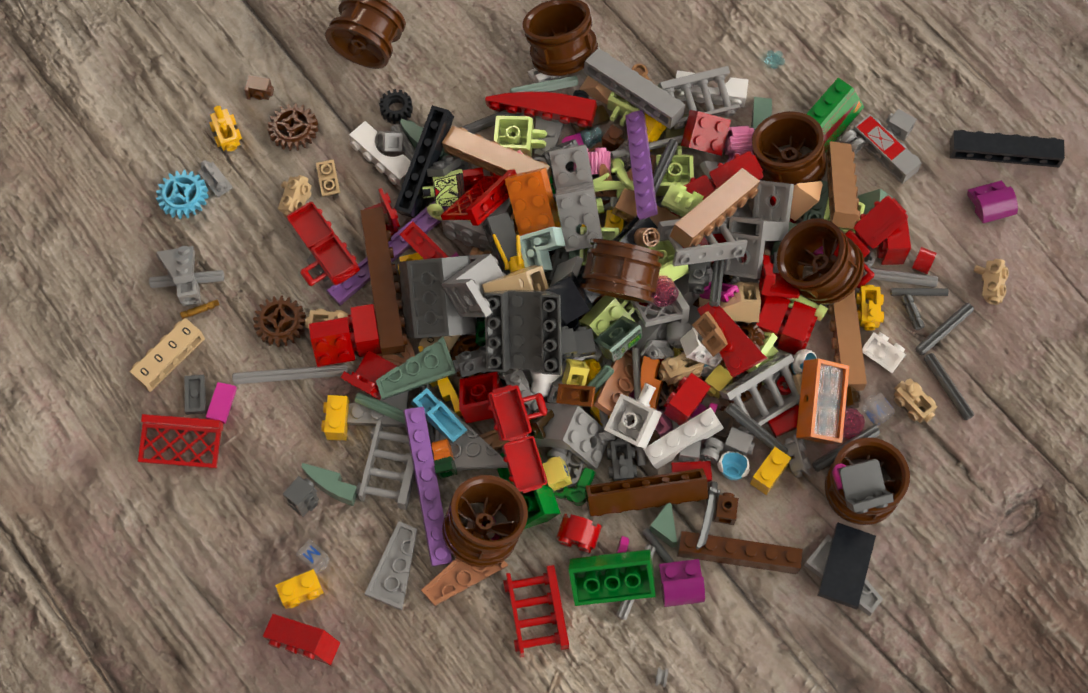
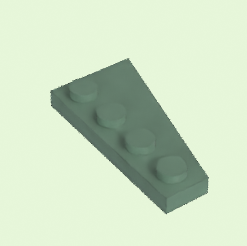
[376,336,457,400]

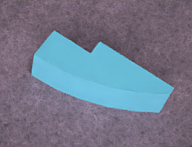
[411,388,467,443]

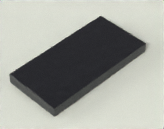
[817,522,876,610]

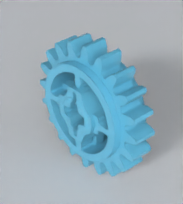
[156,170,209,219]

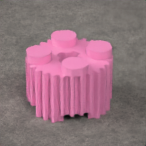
[724,126,754,162]
[574,148,611,174]

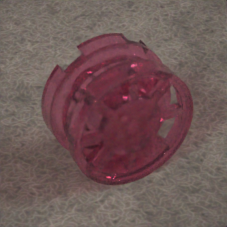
[651,276,679,307]
[837,408,865,439]

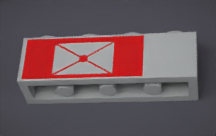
[853,114,922,184]

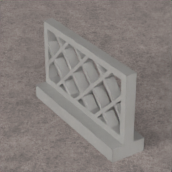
[631,281,690,327]

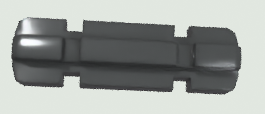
[901,294,925,330]

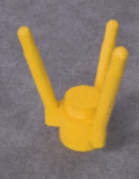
[492,234,525,273]

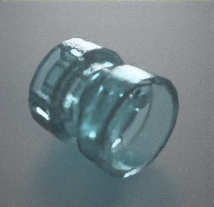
[580,125,603,148]

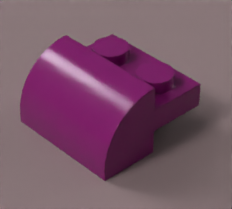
[967,180,1018,223]
[659,559,705,607]

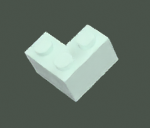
[520,227,565,272]

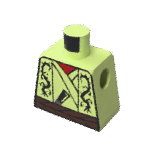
[422,169,465,207]

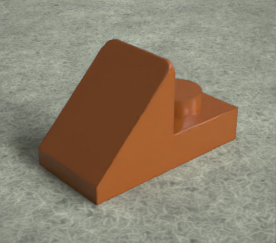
[556,383,595,407]

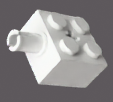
[604,383,662,449]

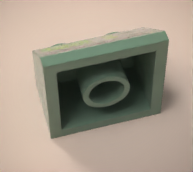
[594,315,643,362]

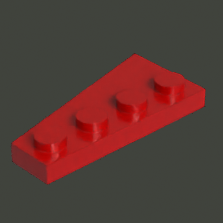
[697,302,768,377]

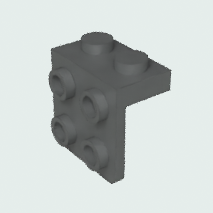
[839,459,894,514]

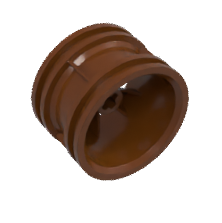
[325,0,406,69]
[522,0,599,76]
[752,111,826,185]
[776,218,864,305]
[580,238,664,304]
[825,437,910,525]
[442,475,528,567]

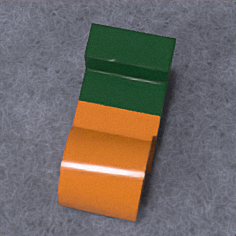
[432,438,458,479]

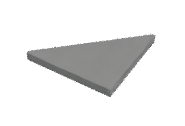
[434,398,508,471]

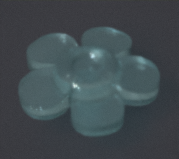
[764,50,785,69]

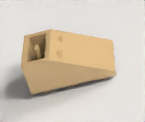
[481,266,549,293]
[699,282,761,323]

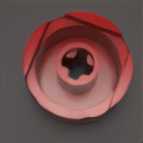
[556,514,602,554]

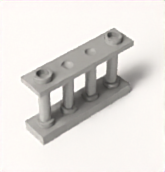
[657,66,740,129]
[657,217,748,267]
[719,353,800,434]
[356,421,415,510]

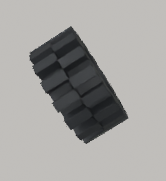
[379,89,413,124]

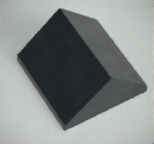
[545,272,593,325]

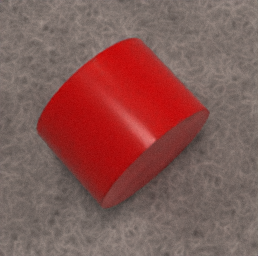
[912,247,937,274]

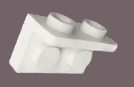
[862,332,907,373]

